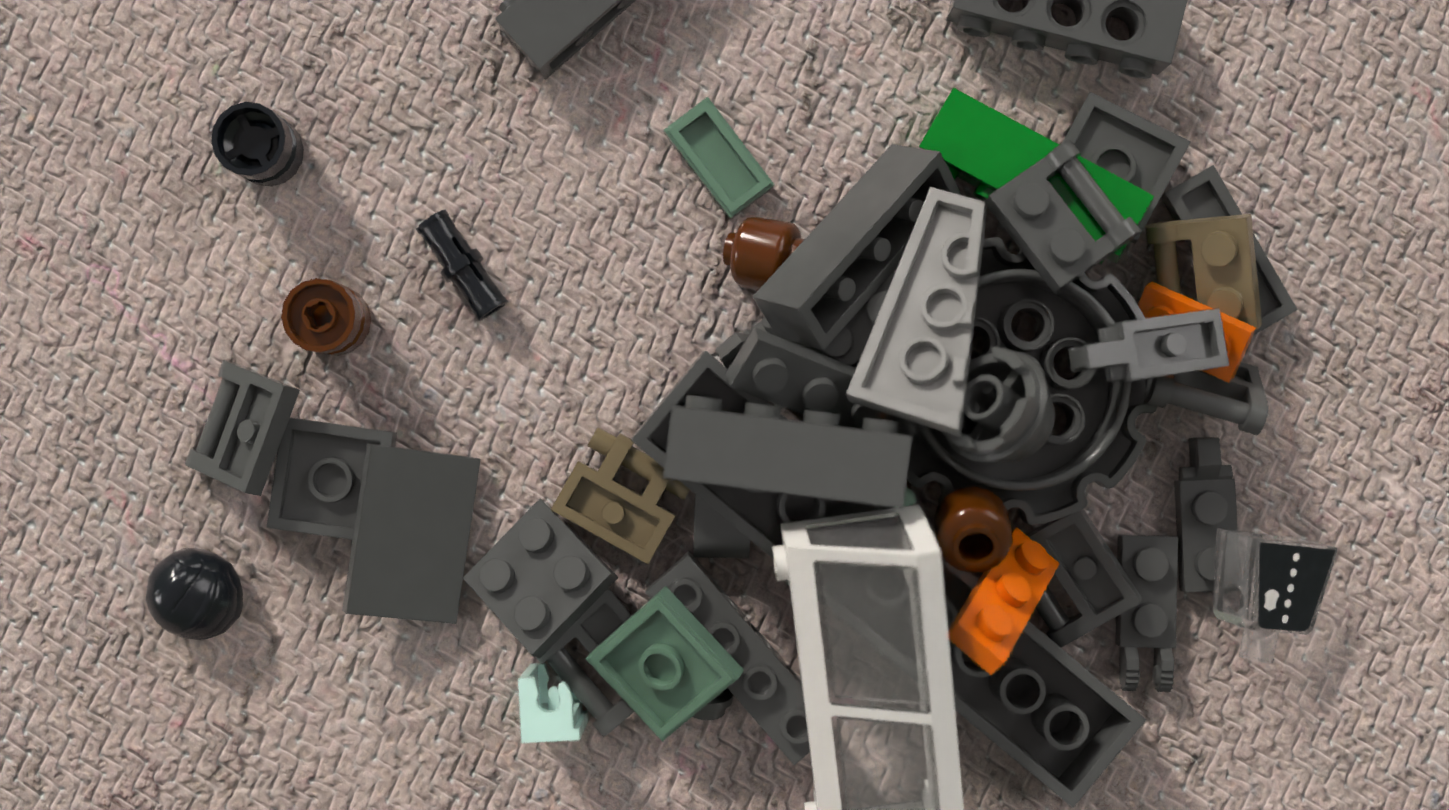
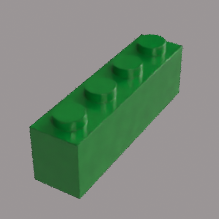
[919,87,1154,265]

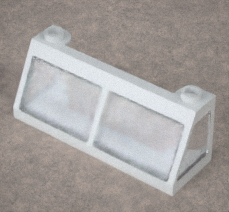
[772,504,964,810]

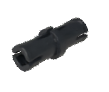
[416,210,508,321]

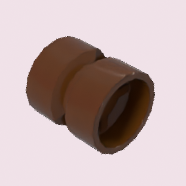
[281,278,371,356]

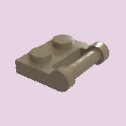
[1145,214,1262,330]

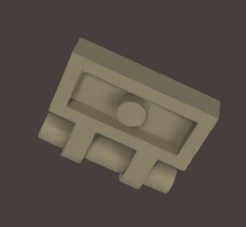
[551,427,690,564]

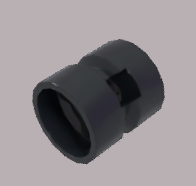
[211,102,304,187]

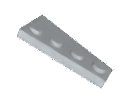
[846,187,987,437]

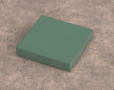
[585,586,744,741]

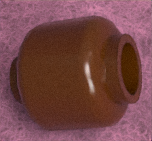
[723,217,805,290]
[934,486,1013,573]

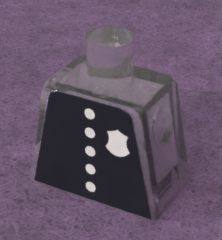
[1213,528,1338,664]

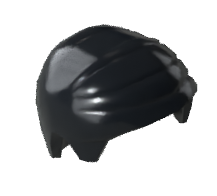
[146,548,243,640]

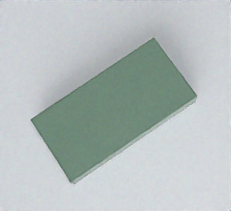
[664,97,775,220]

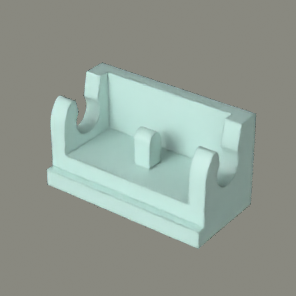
[518,663,589,743]

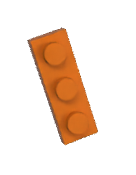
[948,527,1060,675]

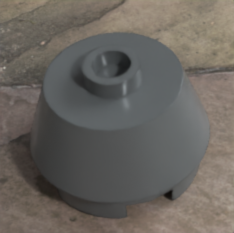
[941,347,1055,462]

